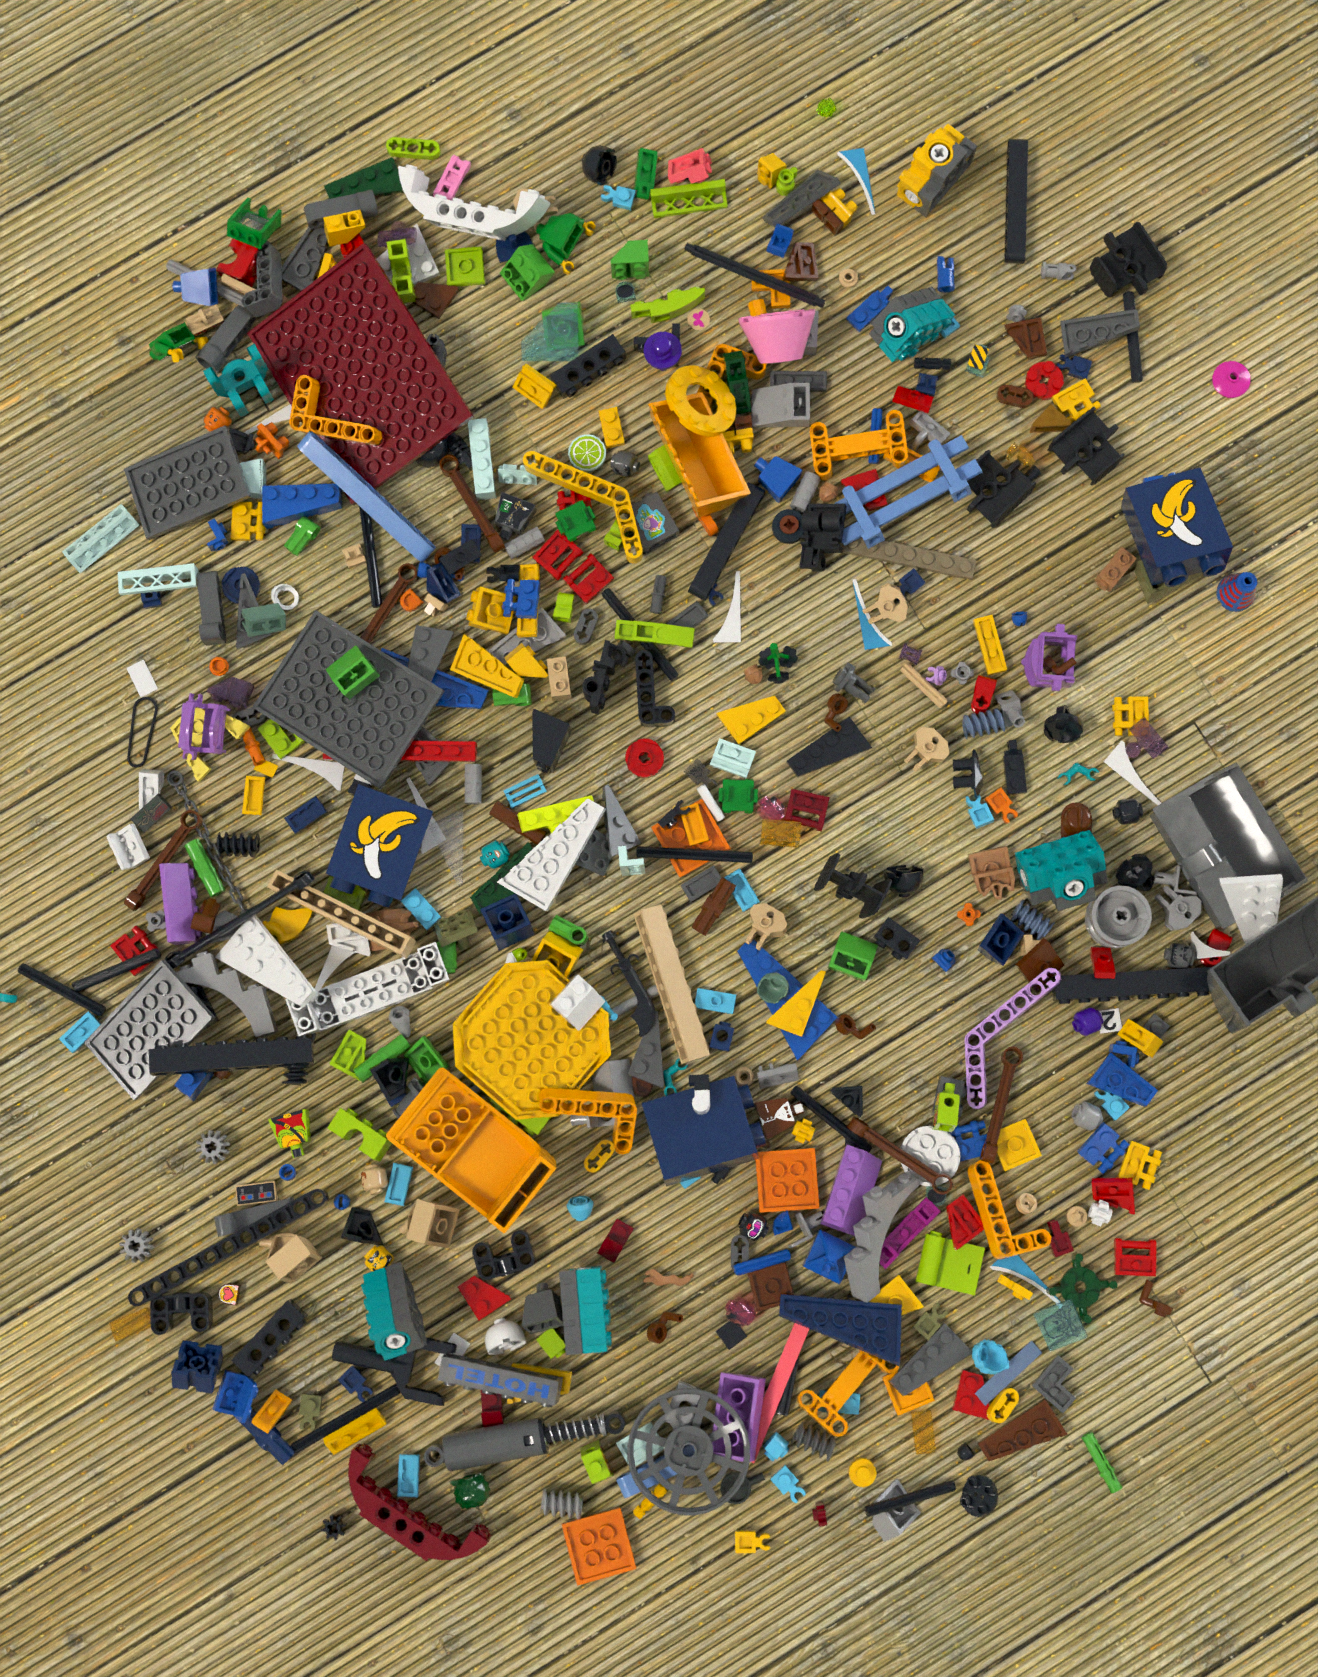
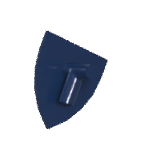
[495,231,533,263]

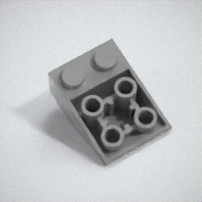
[752,383,810,427]

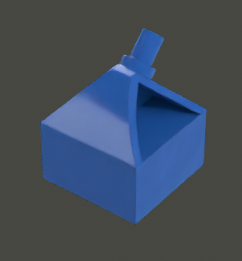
[802,1229,856,1284]

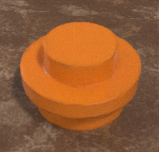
[209,657,229,676]

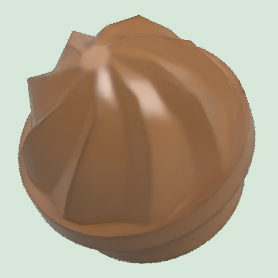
[819,482,838,502]
[744,664,763,684]

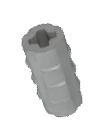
[790,472,821,514]
[504,526,545,560]
[464,764,482,805]

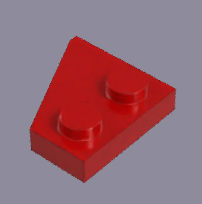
[840,469,887,511]
[1091,1178,1135,1215]
[946,1194,984,1250]
[458,1275,512,1320]
[952,1369,989,1420]

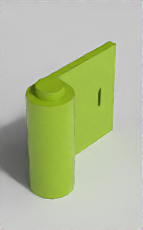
[915,1231,985,1296]

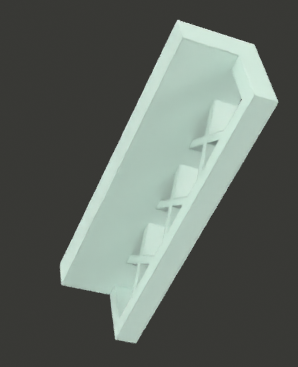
[62,504,139,573]
[118,563,199,596]
[618,846,645,876]

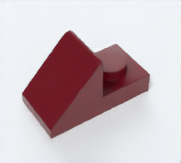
[597,1218,634,1263]
[480,1390,504,1427]

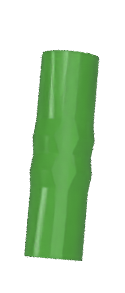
[184,839,225,898]
[353,1034,411,1083]

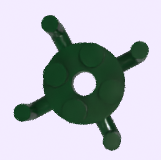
[1046,1253,1118,1323]

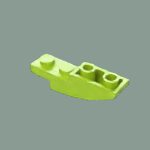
[630,287,705,324]
[614,620,695,648]

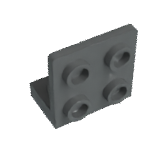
[575,830,611,876]

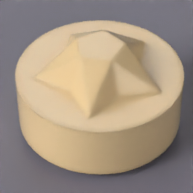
[1016,1193,1037,1214]
[1066,1206,1087,1227]

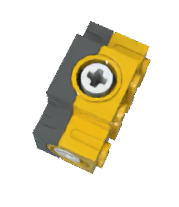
[897,123,977,217]

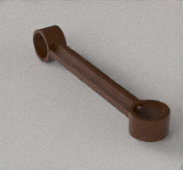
[440,455,505,554]
[360,563,418,644]
[124,810,203,911]
[980,1046,1023,1164]
[847,1116,953,1194]

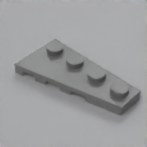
[488,607,566,666]

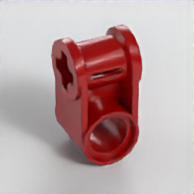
[971,675,997,714]
[1200,928,1233,967]

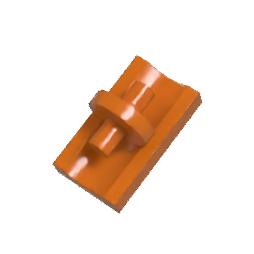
[255,422,289,460]

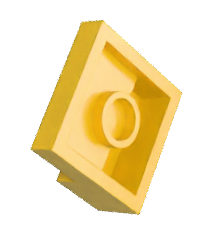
[466,586,517,635]

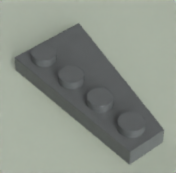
[281,227,328,292]
[1060,309,1140,358]
[408,625,454,683]
[889,1323,972,1396]

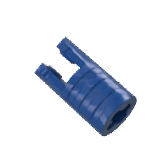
[937,256,955,293]

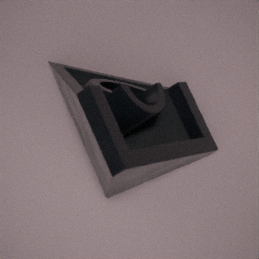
[369,1058,409,1102]
[829,1086,863,1118]
[341,1207,384,1246]

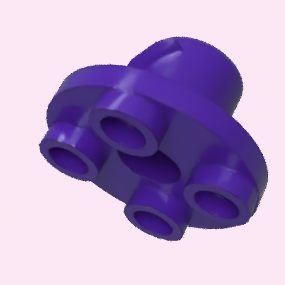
[644,332,682,371]

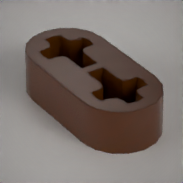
[996,385,1033,408]

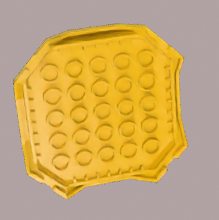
[452,960,611,1120]

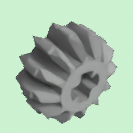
[196,1130,230,1164]
[119,1228,154,1263]

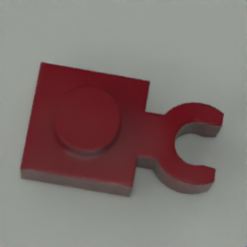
[812,1501,827,1527]

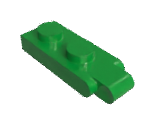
[634,147,658,200]

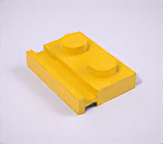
[512,363,557,409]

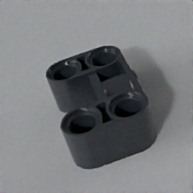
[472,1230,536,1280]
[150,1292,213,1335]

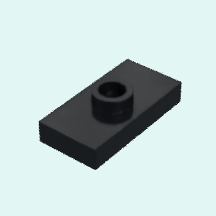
[439,539,482,576]

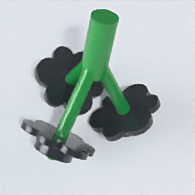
[758,643,798,684]

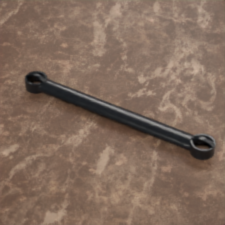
[165,870,315,969]

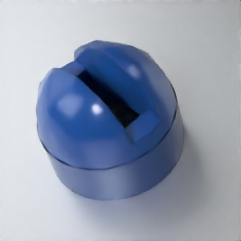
[1012,611,1028,627]
[279,1164,296,1181]
[334,1194,350,1210]

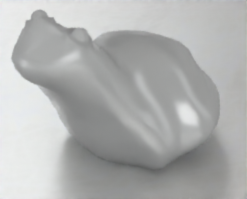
[389,1006,411,1038]

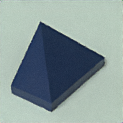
[427,562,461,604]

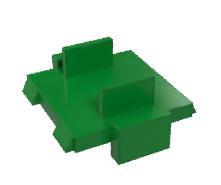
[555,500,596,542]
[718,778,758,814]

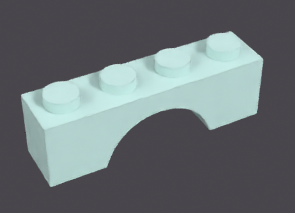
[468,418,496,500]

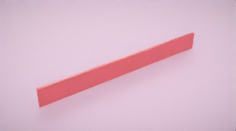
[752,1323,810,1463]

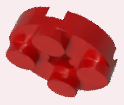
[1025,361,1064,401]
[625,738,664,778]

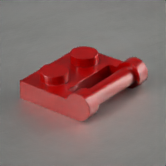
[532,530,584,581]
[563,553,614,604]
[1114,1238,1156,1277]

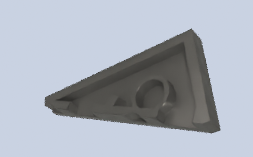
[236,573,272,650]
[628,1011,664,1089]

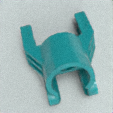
[203,344,274,417]

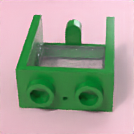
[227,197,282,249]

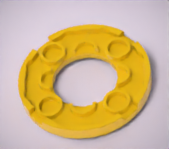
[665,365,736,437]

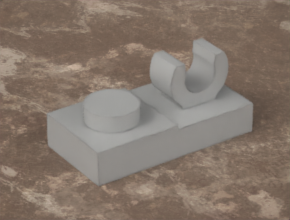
[757,1063,799,1089]

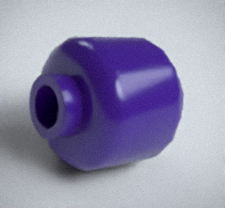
[1072,1007,1103,1036]

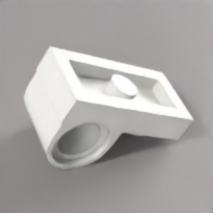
[139,769,164,810]

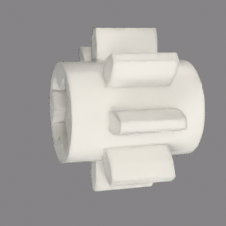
[1088,1200,1113,1227]

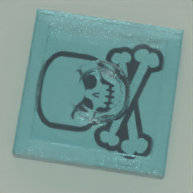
[1033,1298,1088,1352]

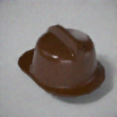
[1060,802,1092,838]

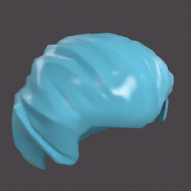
[972,1339,1009,1375]

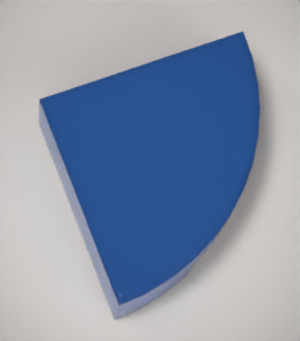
[772,1211,793,1236]

